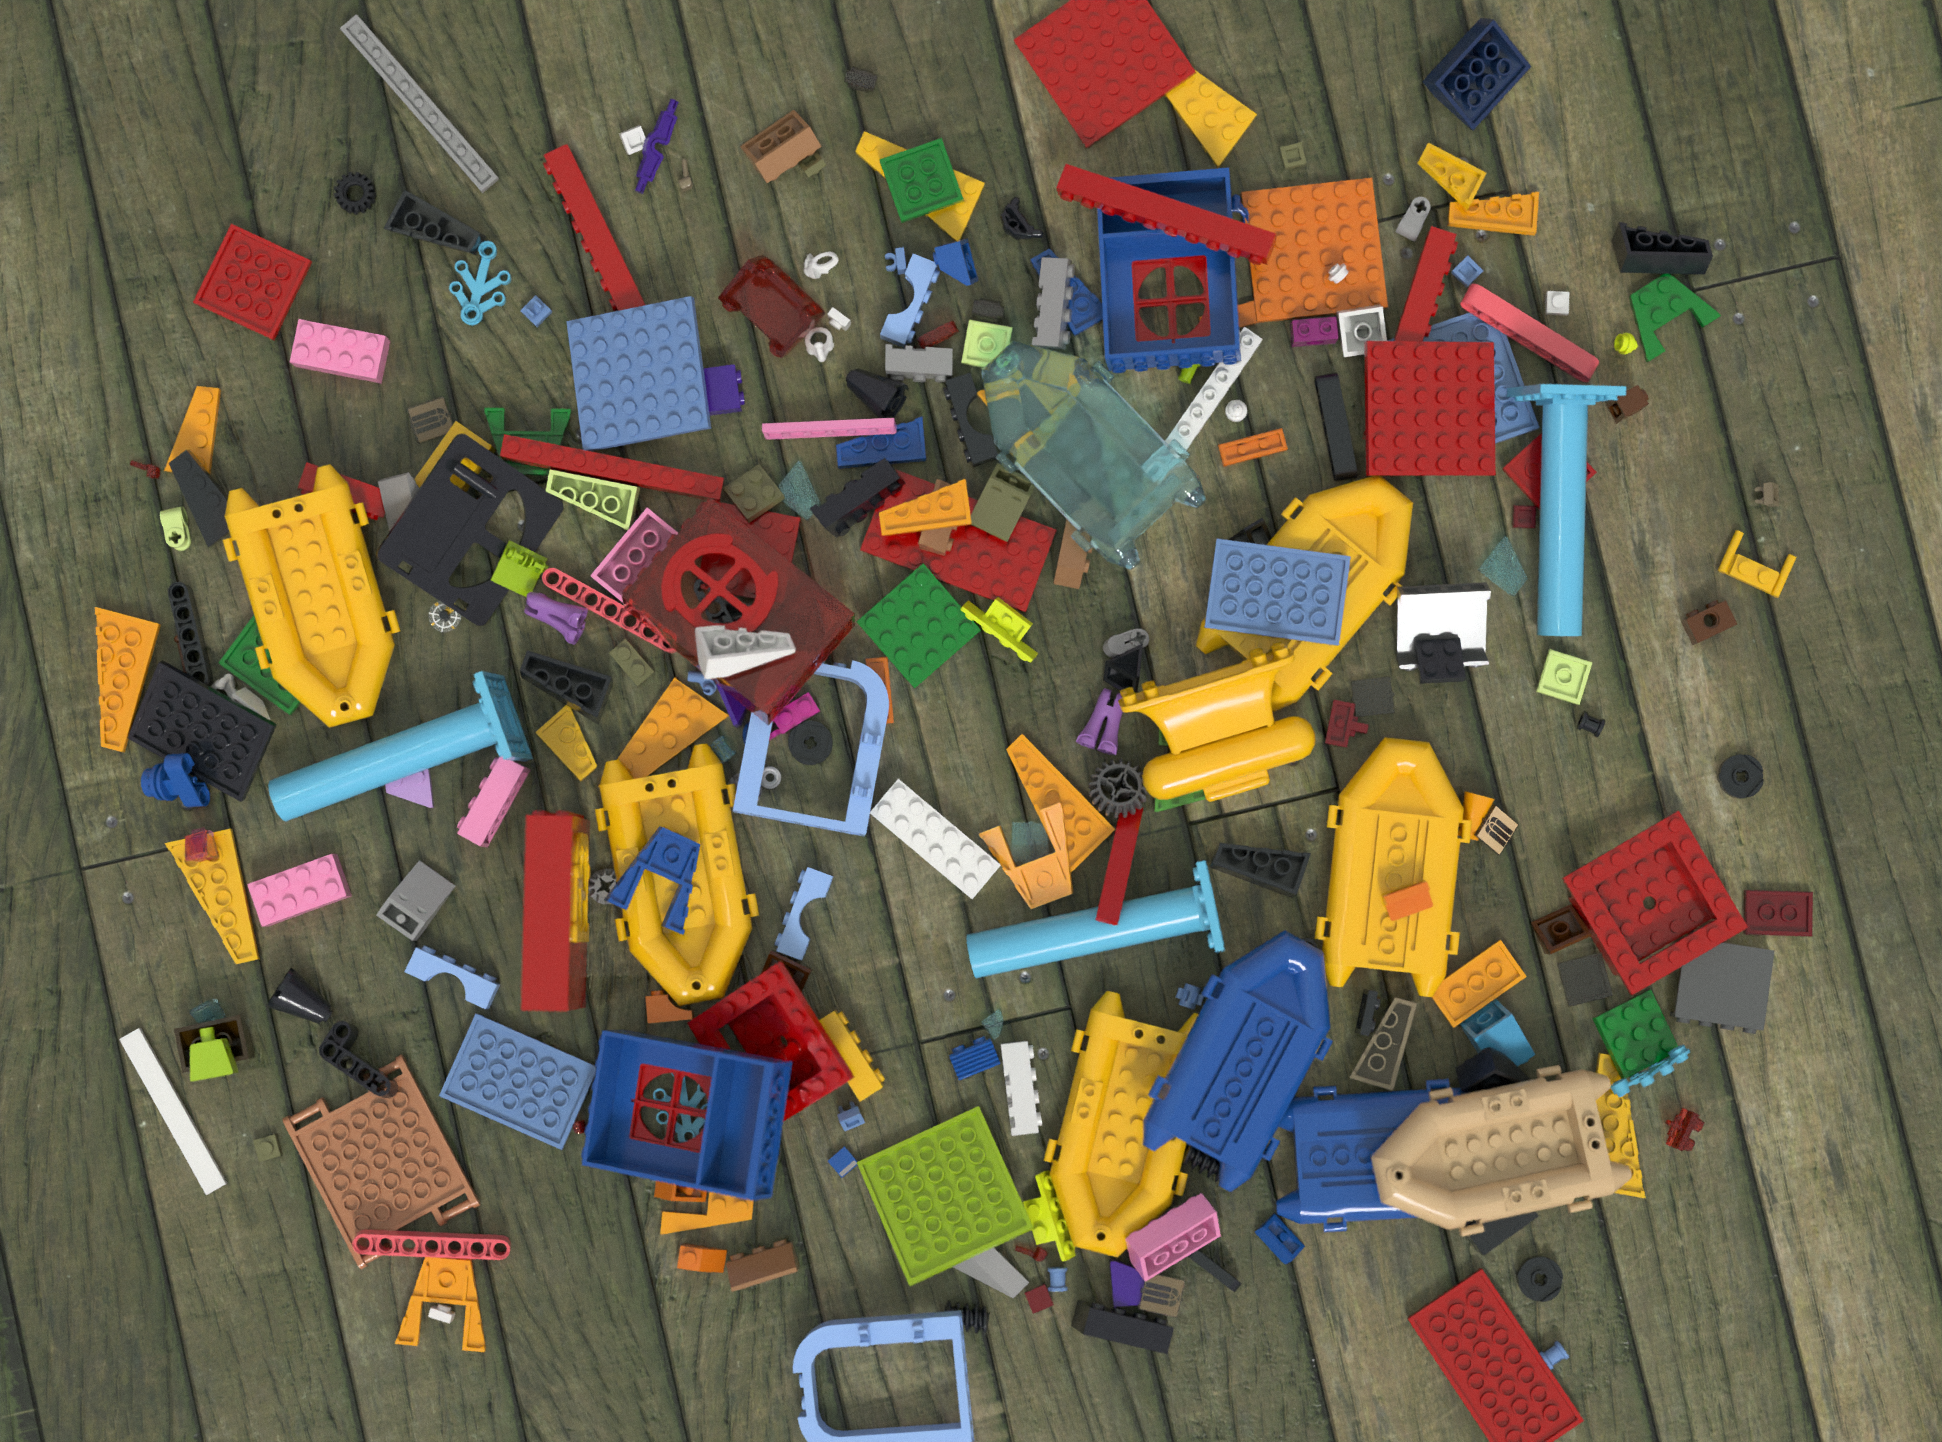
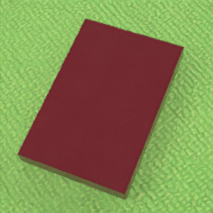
[1743,890,1813,937]

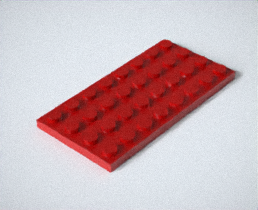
[860,469,1057,613]
[1407,1268,1584,1442]

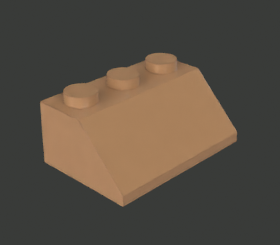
[740,110,821,183]
[919,479,958,556]
[726,1239,800,1292]

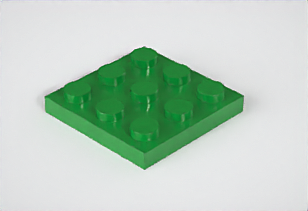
[879,138,964,223]
[1592,990,1678,1079]

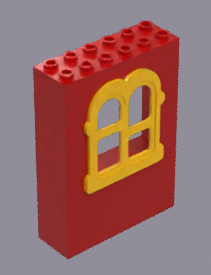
[521,811,591,1011]

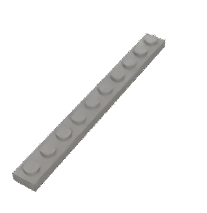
[340,14,499,193]

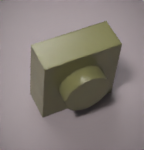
[1279,142,1306,170]
[798,151,826,178]
[253,1134,282,1162]

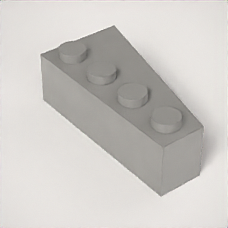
[1032,257,1075,349]

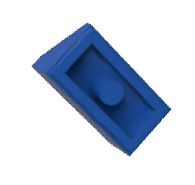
[1255,1213,1305,1264]

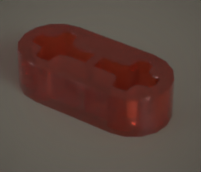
[917,321,959,349]

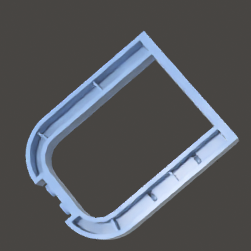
[733,651,889,837]
[793,1310,975,1442]

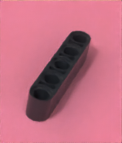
[1314,372,1357,482]
[168,582,213,686]

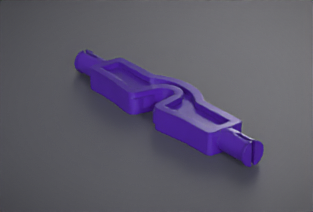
[635,99,679,194]

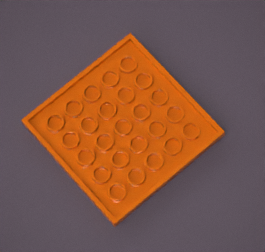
[1241,178,1388,323]

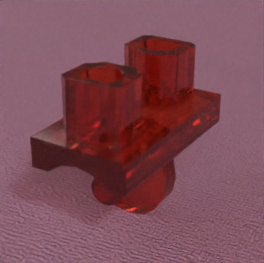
[1665,1108,1705,1152]

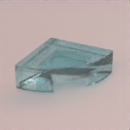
[981,1009,1003,1040]

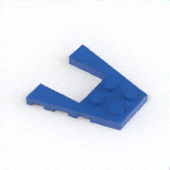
[605,826,700,935]

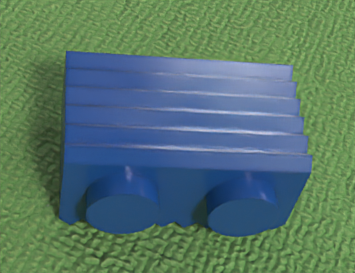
[949,1036,1001,1080]

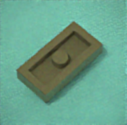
[609,638,655,687]

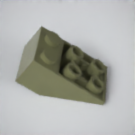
[971,463,1037,542]

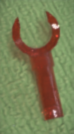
[130,460,160,479]
[573,1120,586,1134]
[1015,1246,1048,1261]

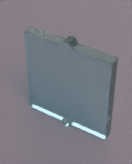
[1011,821,1049,863]

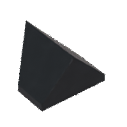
[1228,518,1272,545]
[1103,644,1143,693]

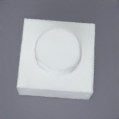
[619,126,645,155]
[1545,291,1569,315]
[827,307,851,331]
[428,1303,456,1323]

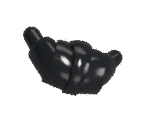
[1000,197,1044,240]

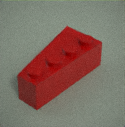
[297,462,385,521]

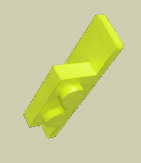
[960,597,1038,663]
[1023,1170,1076,1262]

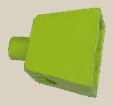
[190,1027,239,1082]

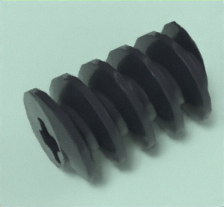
[1183,1144,1219,1183]
[944,1300,990,1335]

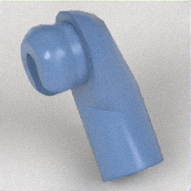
[688,670,717,695]

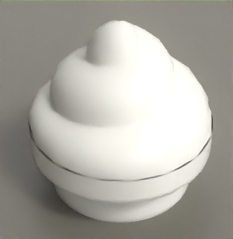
[1225,400,1247,422]

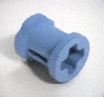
[1047,1267,1068,1292]
[1539,1341,1569,1370]

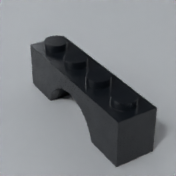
[942,373,998,467]

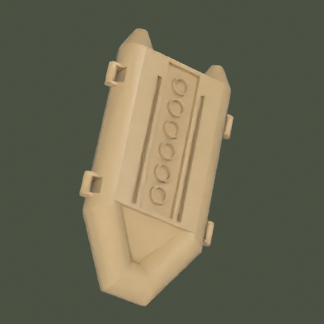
[1371,1065,1632,1237]

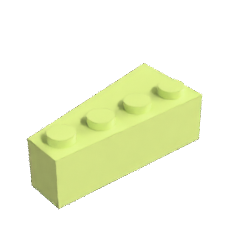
[546,469,640,530]

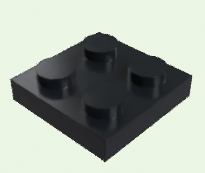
[1415,638,1466,684]
[1355,989,1380,1036]

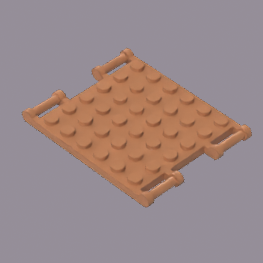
[282,1054,481,1269]

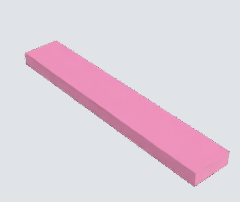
[762,418,897,440]

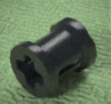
[1576,711,1605,738]

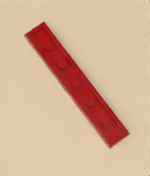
[1095,807,1143,926]

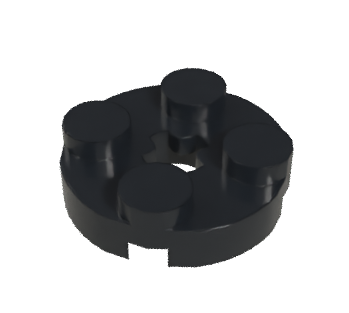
[788,721,833,765]
[1717,754,1764,799]
[1516,1256,1563,1302]

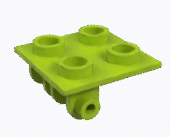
[490,540,548,597]

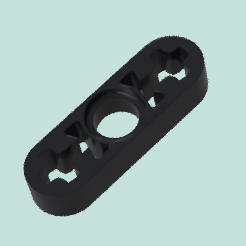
[694,579,733,624]
[1188,1249,1242,1292]

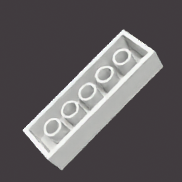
[870,779,1001,899]

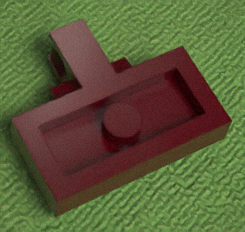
[1325,700,1369,748]

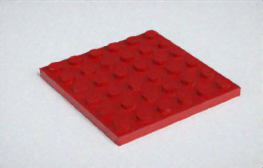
[1014,0,1196,149]
[1364,341,1496,476]

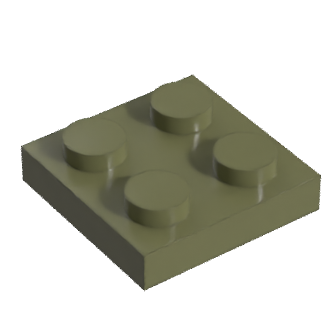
[723,464,785,523]

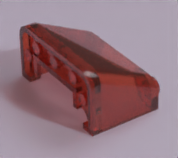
[718,255,825,358]

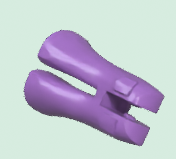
[524,592,588,645]
[1076,688,1123,755]

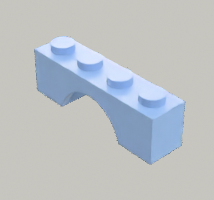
[880,254,940,348]
[775,867,834,960]
[405,945,500,1009]

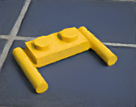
[1718,530,1796,598]

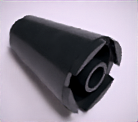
[846,368,909,418]
[267,968,333,1024]

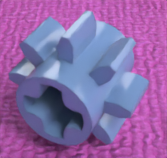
[1176,983,1204,1010]

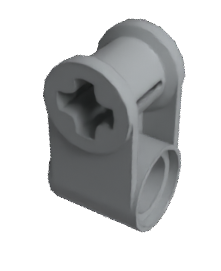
[1395,197,1431,242]

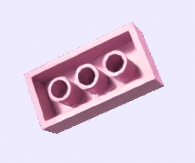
[290,319,390,383]
[590,508,684,607]
[457,757,530,848]
[247,854,352,927]
[1125,1193,1221,1282]

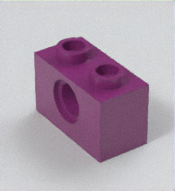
[1290,317,1338,347]

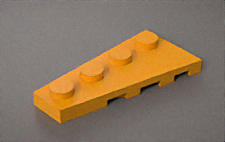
[1447,192,1539,236]
[164,386,221,474]
[879,479,971,536]

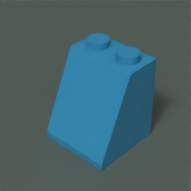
[1459,999,1535,1066]

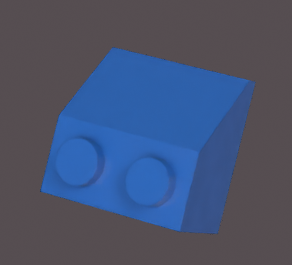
[933,238,979,286]

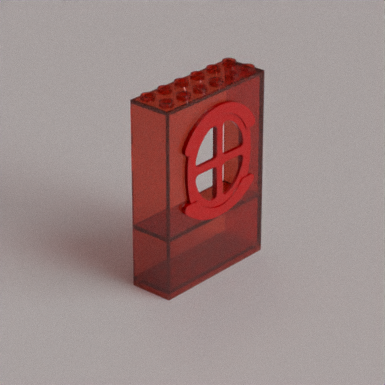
[622,498,855,726]

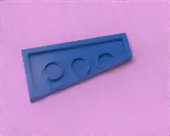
[1030,249,1103,336]
[836,417,926,469]

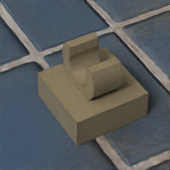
[1755,482,1779,507]

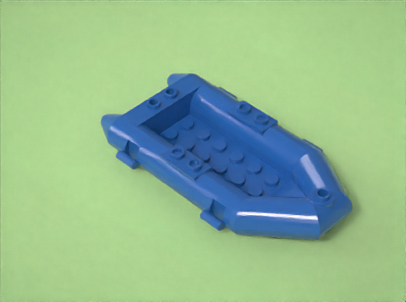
[1143,930,1333,1192]
[1276,1079,1467,1232]

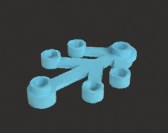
[449,241,512,326]
[1610,1044,1691,1097]
[653,1073,708,1143]

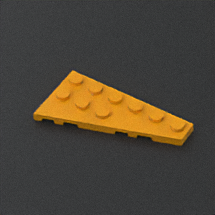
[1006,734,1115,872]

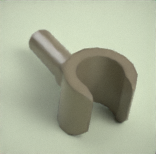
[678,160,693,192]

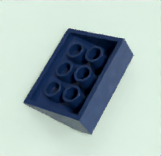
[1422,18,1531,130]

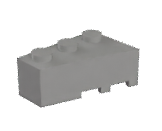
[885,344,953,382]

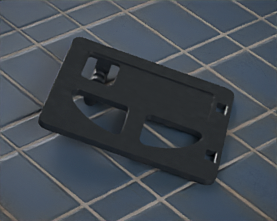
[376,434,564,626]

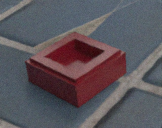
[1512,505,1536,529]
[1024,1284,1054,1314]

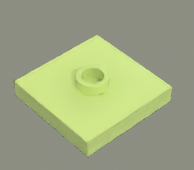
[961,320,1013,372]
[1536,649,1593,705]

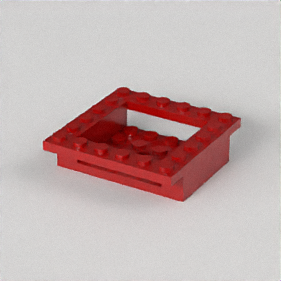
[1562,811,1748,995]
[687,961,854,1122]

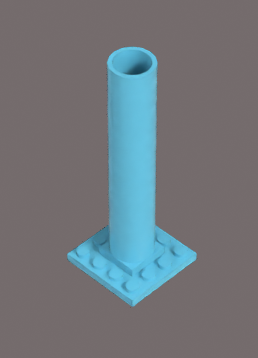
[1507,384,1626,636]
[268,671,533,821]
[966,861,1225,978]

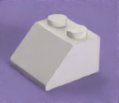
[1336,304,1387,357]

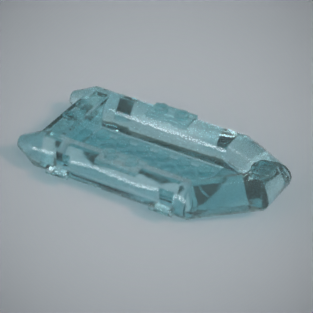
[981,341,1206,570]

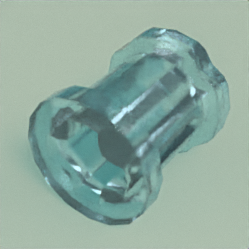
[709,735,737,764]

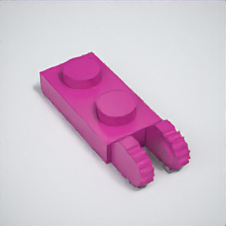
[769,692,820,741]

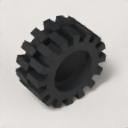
[334,172,377,215]

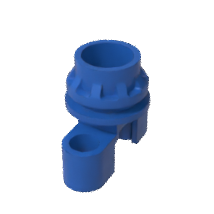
[141,753,210,807]

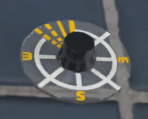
[429,601,461,632]

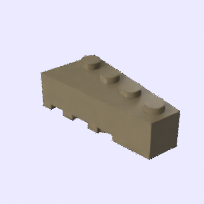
[1349,997,1417,1090]

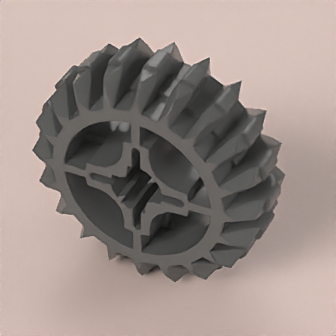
[1088,758,1148,818]

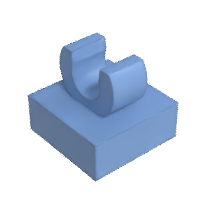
[885,247,906,275]
[1451,256,1483,288]
[520,295,552,327]
[837,1101,865,1131]

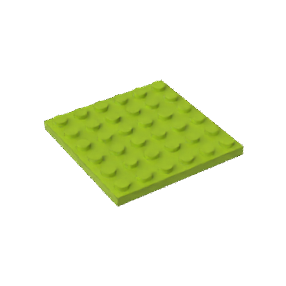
[857,1106,1034,1286]

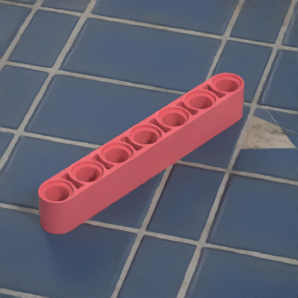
[1460,284,1599,382]
[542,568,681,653]
[352,1229,511,1260]

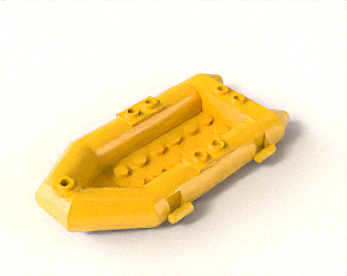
[223,464,400,728]
[1195,476,1413,712]
[1315,737,1472,997]
[595,743,759,1006]
[1044,991,1199,1258]

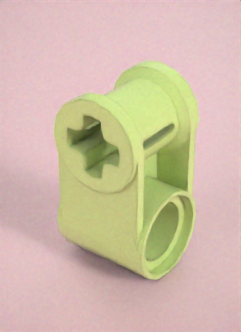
[160,506,191,551]

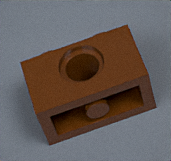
[1606,385,1649,424]
[1681,600,1737,645]

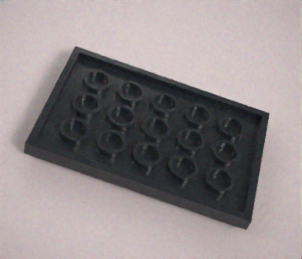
[127,660,277,802]

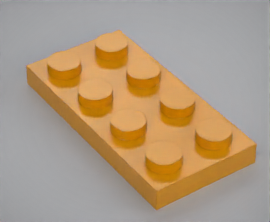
[1431,940,1527,1028]

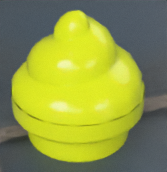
[1614,332,1638,355]

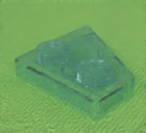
[778,460,821,521]
[1478,536,1528,597]

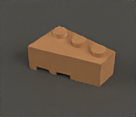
[1053,507,1098,589]

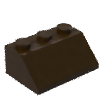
[174,1014,255,1073]

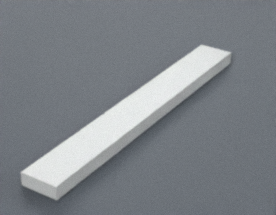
[119,1028,227,1195]

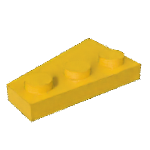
[1417,143,1486,210]
[535,705,597,782]

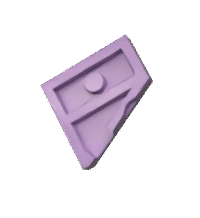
[385,768,434,808]

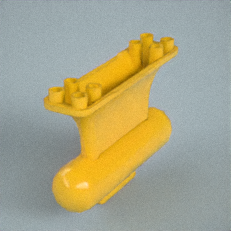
[1118,642,1316,802]

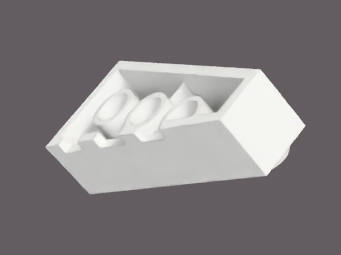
[1001,1041,1042,1136]

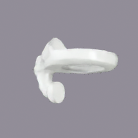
[804,252,838,279]
[805,327,834,362]
[211,674,237,698]

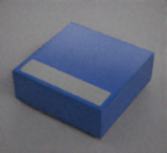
[828,1146,858,1178]

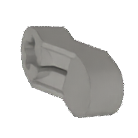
[1103,629,1149,658]

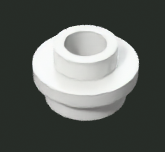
[1328,263,1349,284]
[761,767,781,789]

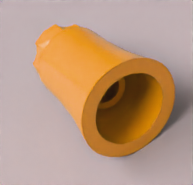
[1458,791,1495,841]

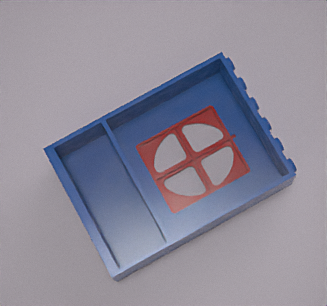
[1097,168,1241,373]
[581,1029,792,1201]

